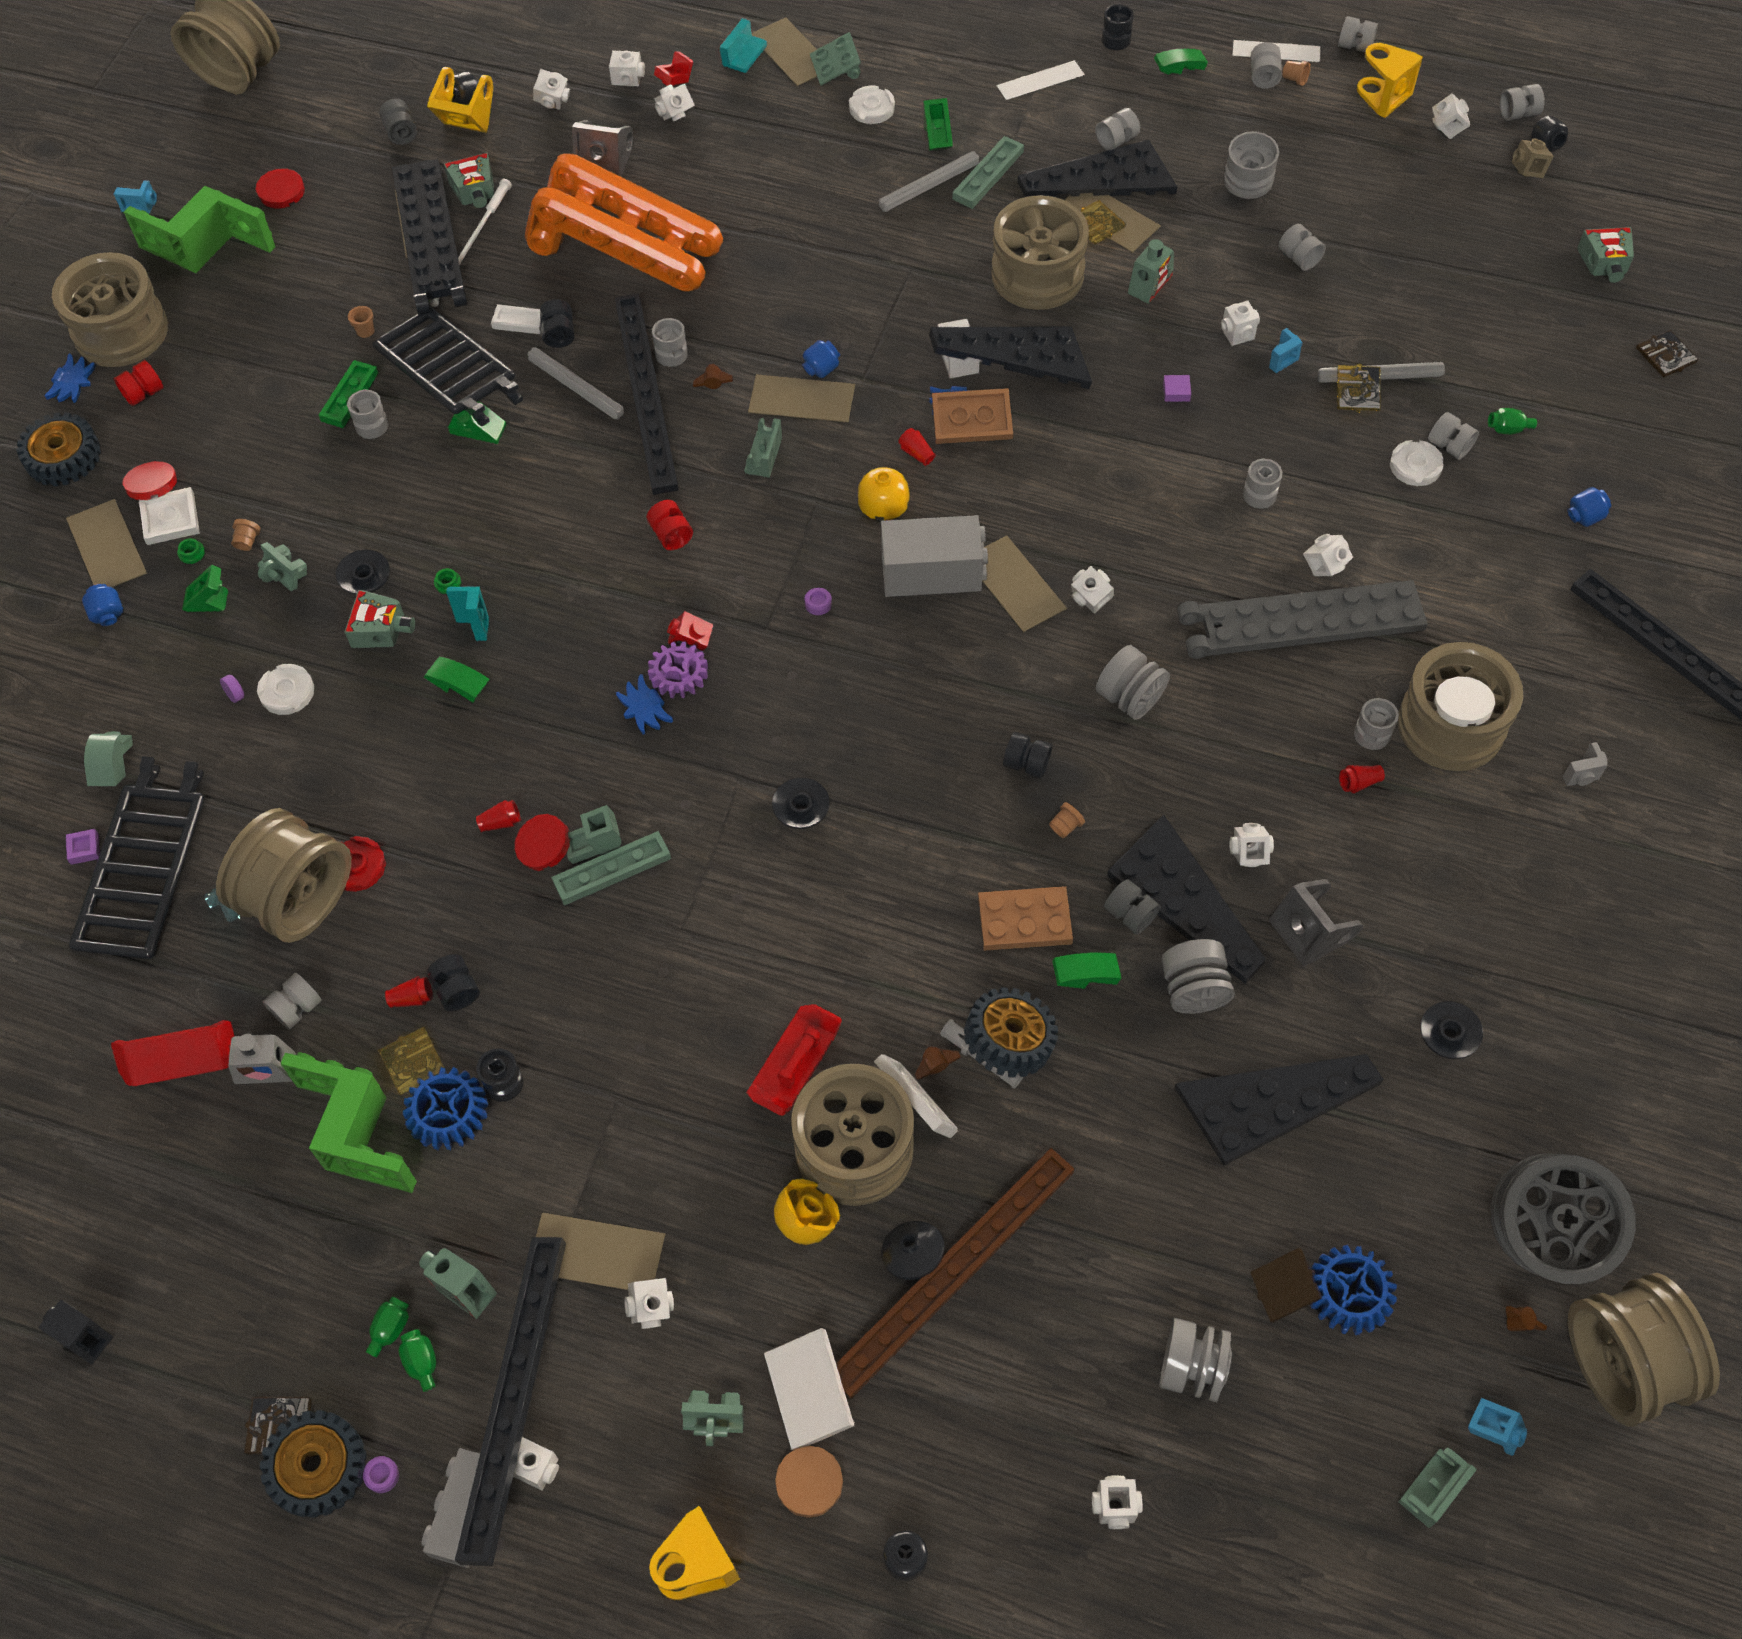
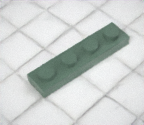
[952,136,1024,209]
[551,831,671,906]

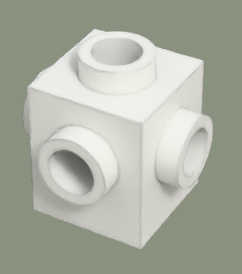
[609,51,645,86]
[533,69,570,110]
[654,83,695,122]
[1432,93,1470,139]
[1221,301,1260,346]
[1303,534,1353,576]
[1071,566,1114,614]
[1229,823,1274,867]
[624,1278,674,1329]
[1092,1475,1142,1529]

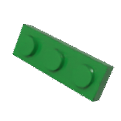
[319,360,378,428]

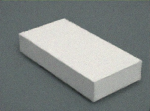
[491,305,541,334]

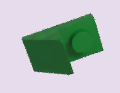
[923,98,953,151]
[448,401,507,444]
[182,565,228,612]

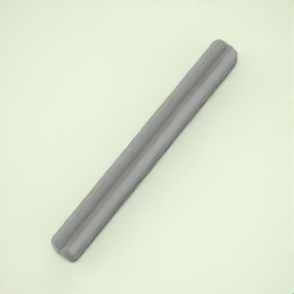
[879,151,979,212]
[527,347,624,420]
[1318,362,1445,383]

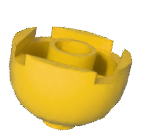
[858,467,909,520]
[774,1179,840,1245]

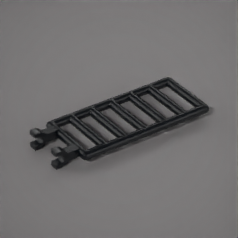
[372,307,523,427]
[69,756,205,959]

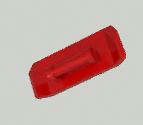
[746,1004,842,1116]
[111,1020,235,1086]

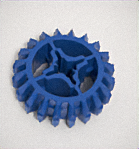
[403,1067,488,1151]
[1310,1245,1397,1335]

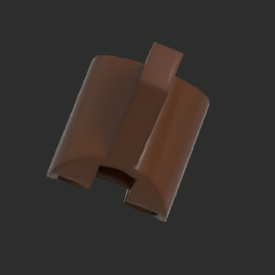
[693,364,733,389]
[915,1046,961,1081]
[1506,1306,1547,1332]

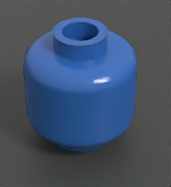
[802,340,840,378]
[1567,487,1611,527]
[82,584,123,626]

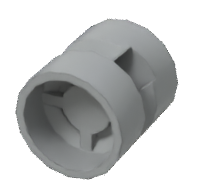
[1338,16,1378,53]
[1250,42,1282,88]
[1500,84,1544,121]
[1095,108,1140,151]
[1279,224,1326,271]
[652,318,688,367]
[347,390,389,439]
[1428,412,1479,460]
[1243,458,1283,509]
[1354,698,1399,750]
[262,973,322,1030]

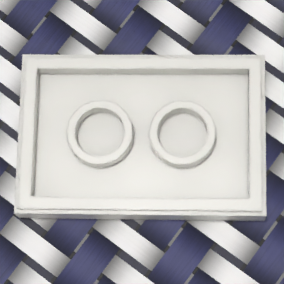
[874,1054,958,1138]
[764,1328,855,1450]

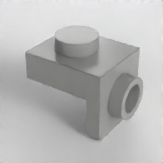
[1563,742,1607,786]

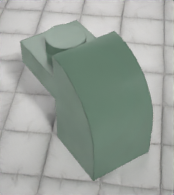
[84,731,133,786]
[567,805,621,864]

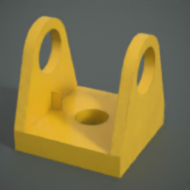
[1357,43,1423,118]
[427,67,493,133]
[649,1506,740,1600]

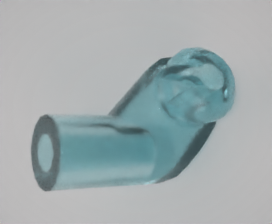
[204,888,241,922]

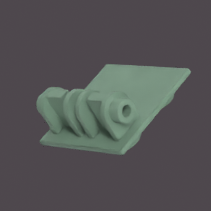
[810,32,861,85]

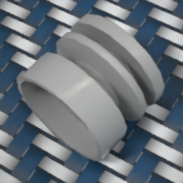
[1224,131,1279,199]
[1096,645,1170,720]
[1161,939,1235,1014]
[1160,1318,1232,1402]

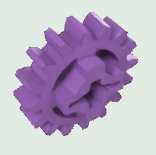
[648,641,708,698]

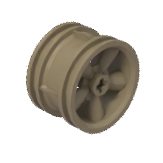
[991,195,1089,310]

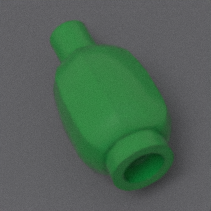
[1488,408,1537,435]
[366,1296,409,1358]
[398,1329,436,1392]

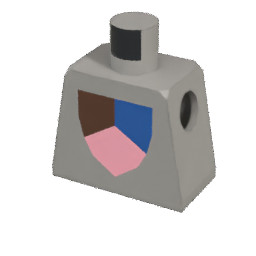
[228,1034,296,1084]

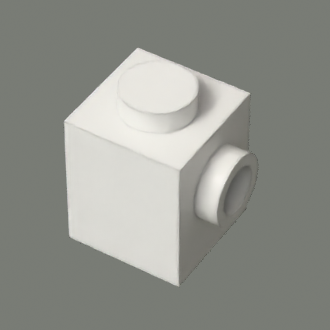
[513,1437,559,1491]

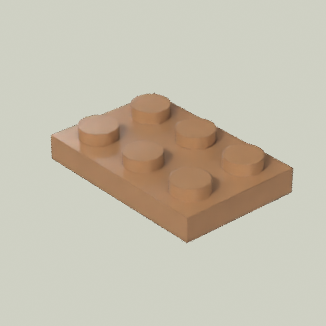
[932,388,1013,444]
[978,886,1073,951]

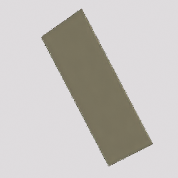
[752,18,817,86]
[1065,193,1161,253]
[748,374,855,422]
[66,499,147,588]
[982,535,1067,633]
[536,1212,666,1290]

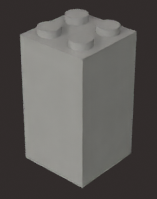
[881,515,988,597]

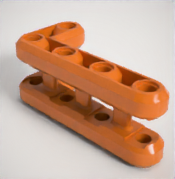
[525,154,723,292]

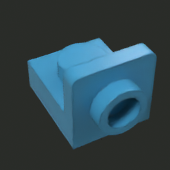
[114,180,157,214]
[1269,328,1303,373]
[1468,1398,1527,1456]

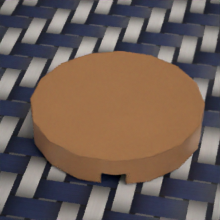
[775,1446,843,1518]

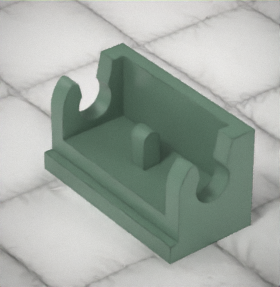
[744,418,782,477]
[1398,1448,1477,1528]

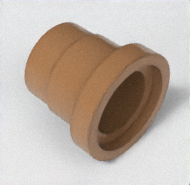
[1282,60,1311,86]
[348,306,375,338]
[231,519,261,551]
[1049,802,1085,838]

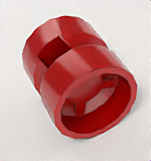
[113,360,164,407]
[646,500,693,551]

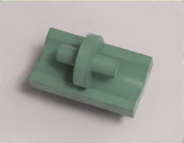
[258,542,307,591]
[681,1390,744,1446]

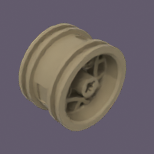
[52,252,168,367]
[1398,642,1523,771]
[216,808,352,943]
[1568,1273,1720,1427]

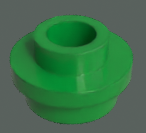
[177,538,205,564]
[434,568,461,594]

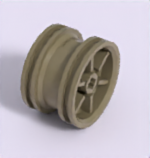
[170,0,280,95]

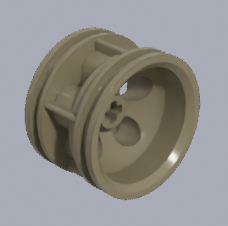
[791,1064,914,1206]

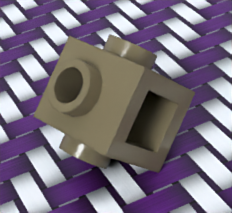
[1512,139,1554,178]

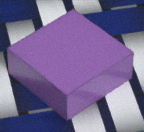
[1163,375,1191,402]
[66,829,100,865]

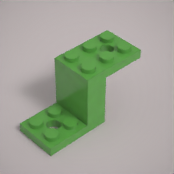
[124,186,276,273]
[280,1052,417,1193]

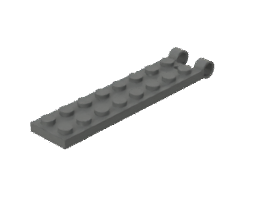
[1177,580,1428,658]

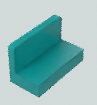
[720,18,767,73]
[446,587,489,641]

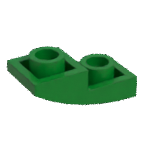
[1154,48,1208,75]
[424,656,489,703]
[1052,953,1122,989]

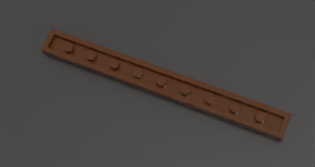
[836,1148,1075,1400]

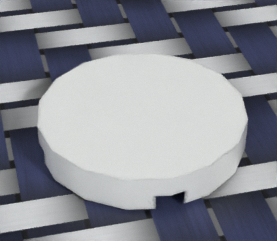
[849,85,895,124]
[1390,440,1444,486]
[257,664,315,715]
[1434,677,1495,727]

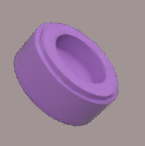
[805,588,832,615]
[220,674,245,703]
[363,1456,399,1493]

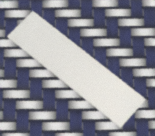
[1233,40,1320,62]
[996,60,1085,100]

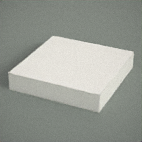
[139,487,200,545]

